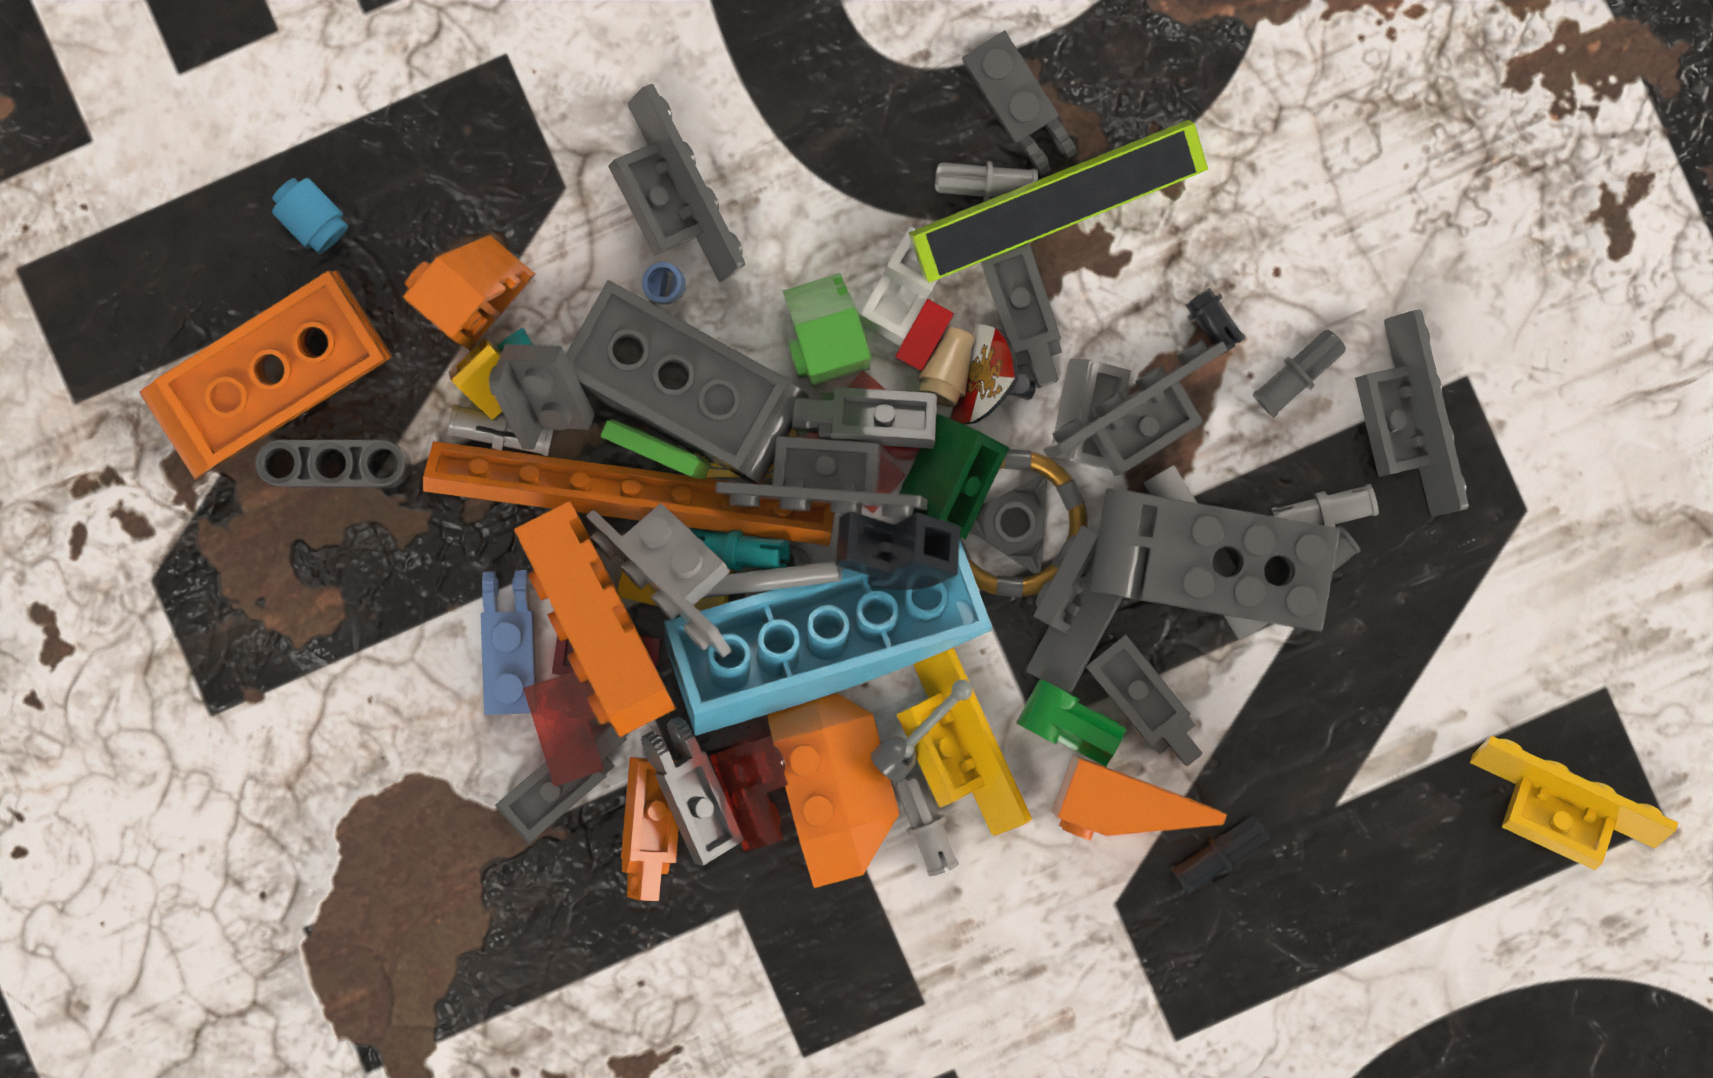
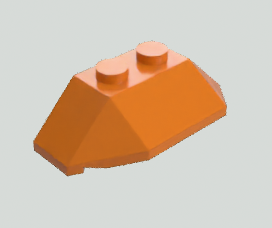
[767,693,900,888]

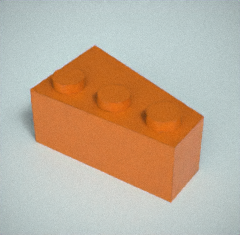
[403,235,536,351]

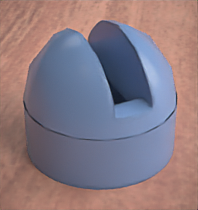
[642,262,686,305]

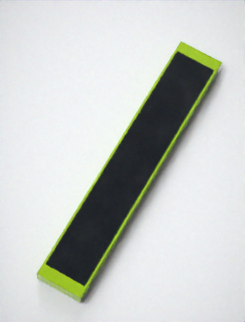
[908,120,1209,283]

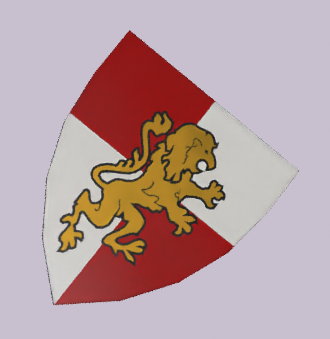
[950,324,1036,425]

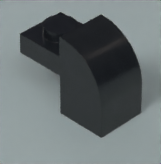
[836,511,961,590]

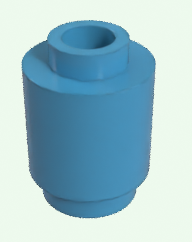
[272,178,348,254]

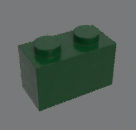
[899,413,1010,540]

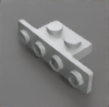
[586,503,731,658]

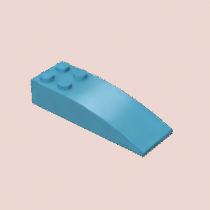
[664,540,992,736]

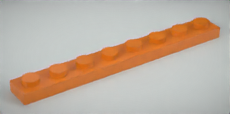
[423,441,835,546]

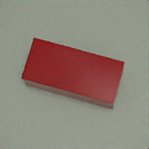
[895,298,954,373]

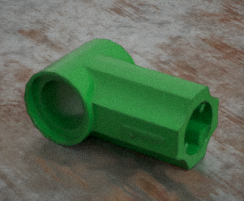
[1016,678,1127,767]

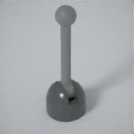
[871,680,972,783]

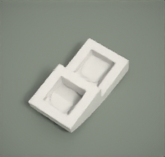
[859,226,939,346]

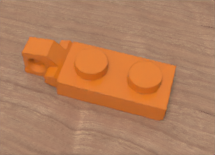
[621,757,679,901]

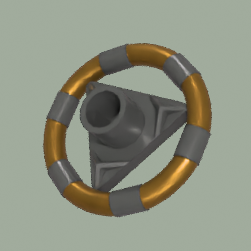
[960,449,1088,598]

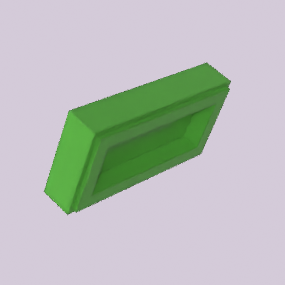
[600,419,711,480]

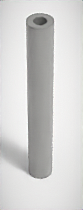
[702,561,842,598]

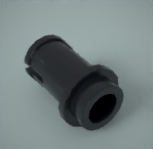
[1185,288,1246,356]

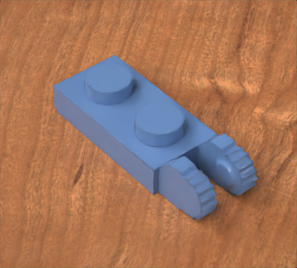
[480,570,537,715]

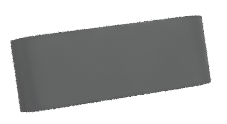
[255,440,412,488]

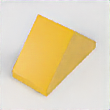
[448,337,502,421]

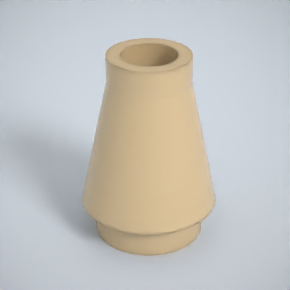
[917,327,976,407]

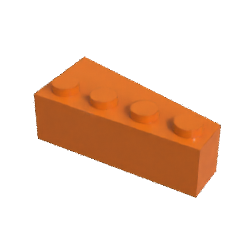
[514,501,676,737]

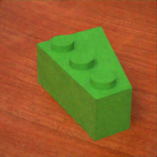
[783,273,871,387]

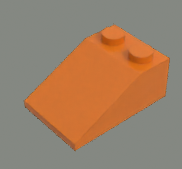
[1051,754,1227,841]

